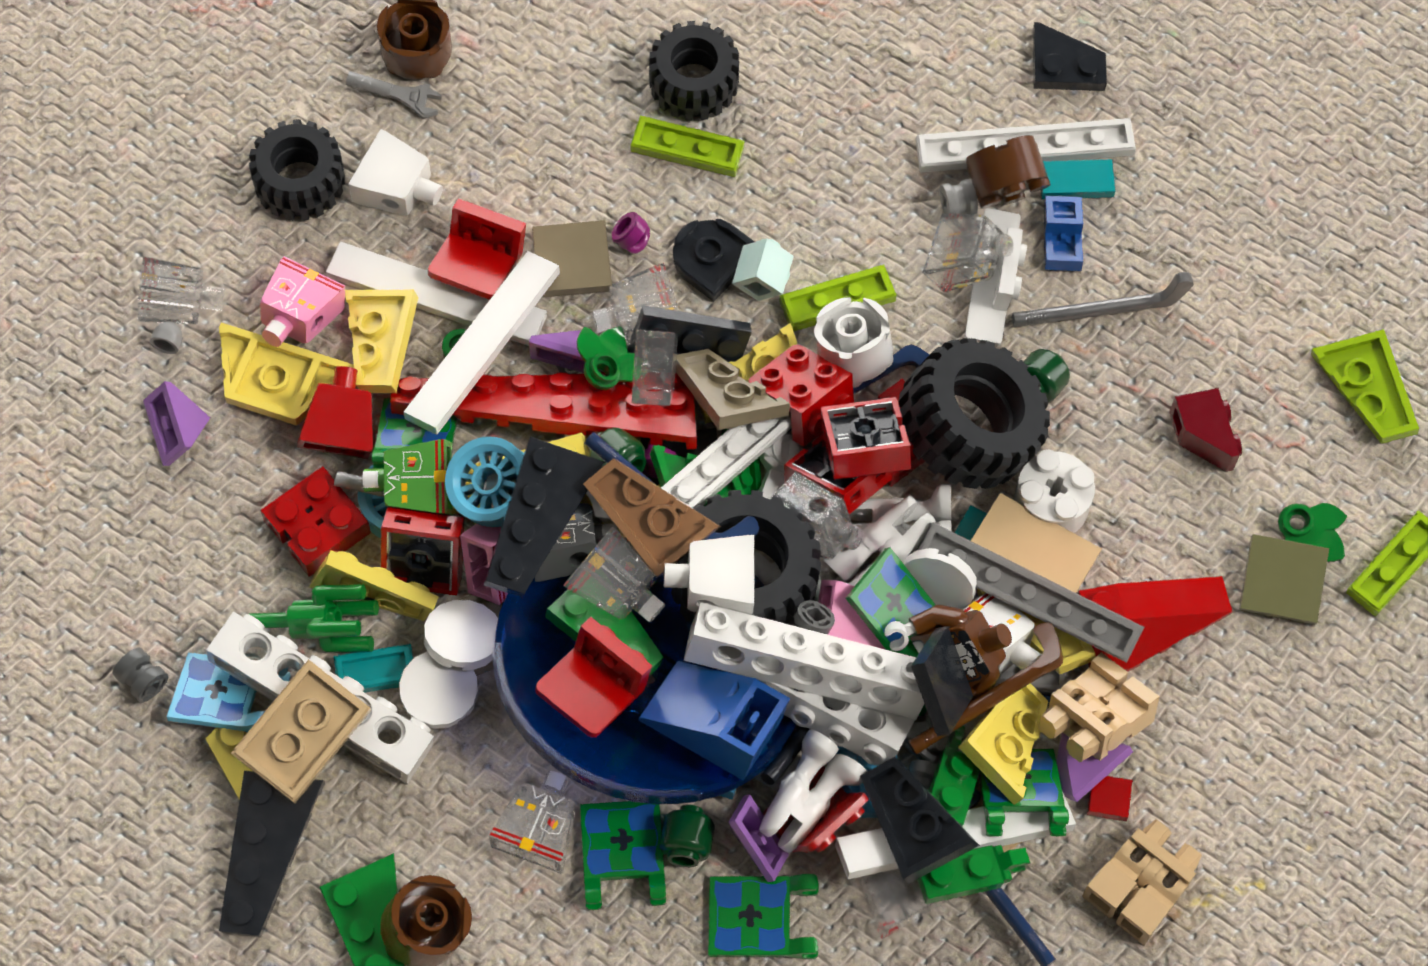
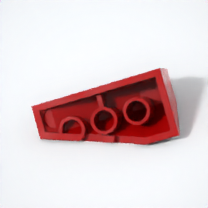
[1078,576,1233,672]

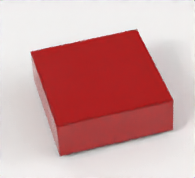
[1087,776,1133,822]

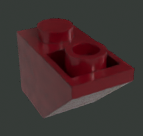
[1169,388,1242,472]

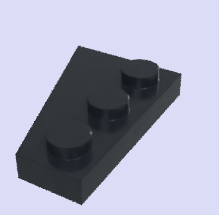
[627,305,752,370]

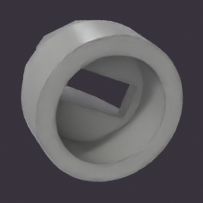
[150,322,183,354]

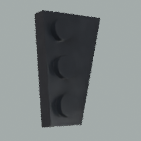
[860,757,980,883]

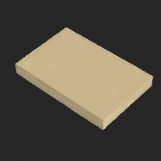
[971,493,1102,593]
[231,659,371,804]

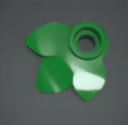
[576,326,648,390]
[1278,503,1347,562]

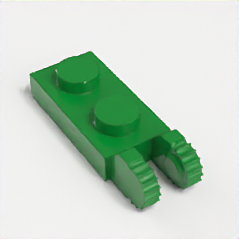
[929,726,980,826]

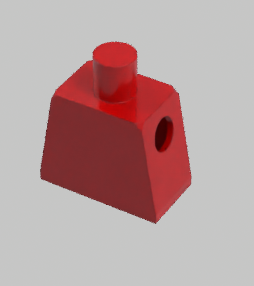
[296,366,373,459]

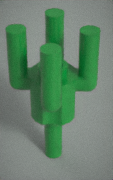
[249,584,379,652]

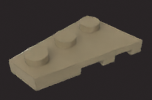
[673,349,790,430]

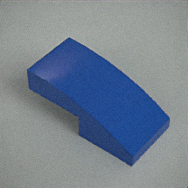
[1044,196,1083,271]

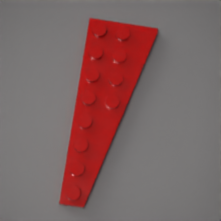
[390,369,697,449]

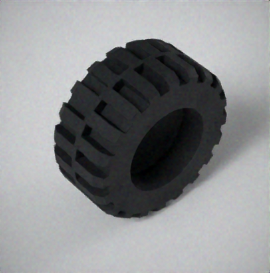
[898,338,1050,489]
[671,490,821,625]

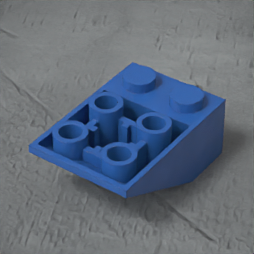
[639,661,790,781]

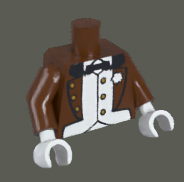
[885,605,1012,702]

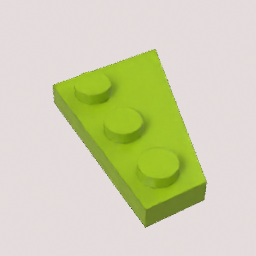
[1311,329,1419,444]

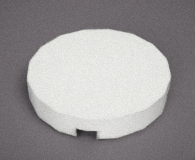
[904,548,977,610]
[424,600,502,670]
[399,651,478,729]

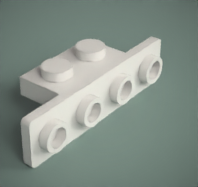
[964,208,1027,347]

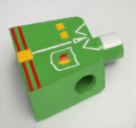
[362,439,453,516]

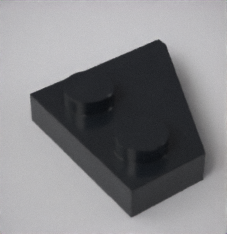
[1033,22,1107,91]

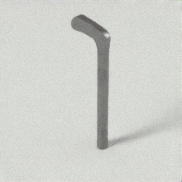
[1012,272,1194,327]

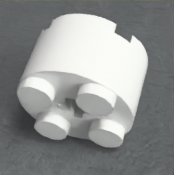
[814,297,893,388]
[1013,449,1095,533]

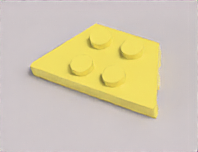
[219,322,354,426]

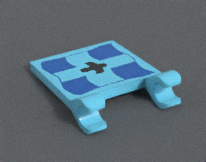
[166,652,291,733]

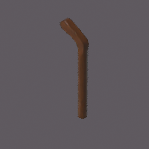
[908,622,1063,755]

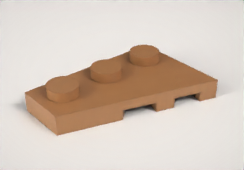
[583,459,721,577]

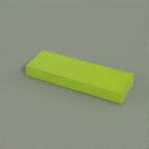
[630,115,745,177]
[779,264,897,332]
[1345,510,1428,617]

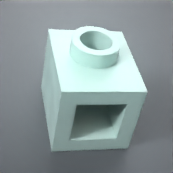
[732,238,794,301]

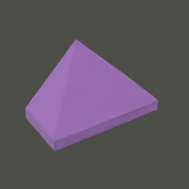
[529,330,603,373]
[143,381,210,466]
[1056,732,1133,802]
[729,794,789,882]

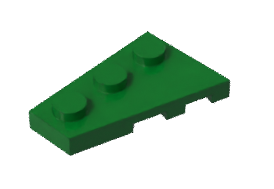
[545,568,663,676]
[320,853,405,966]

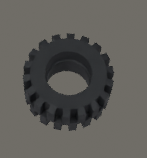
[649,21,740,121]
[249,119,345,221]

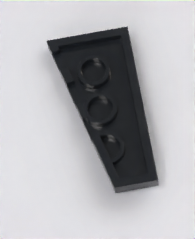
[484,437,605,598]
[219,771,325,937]

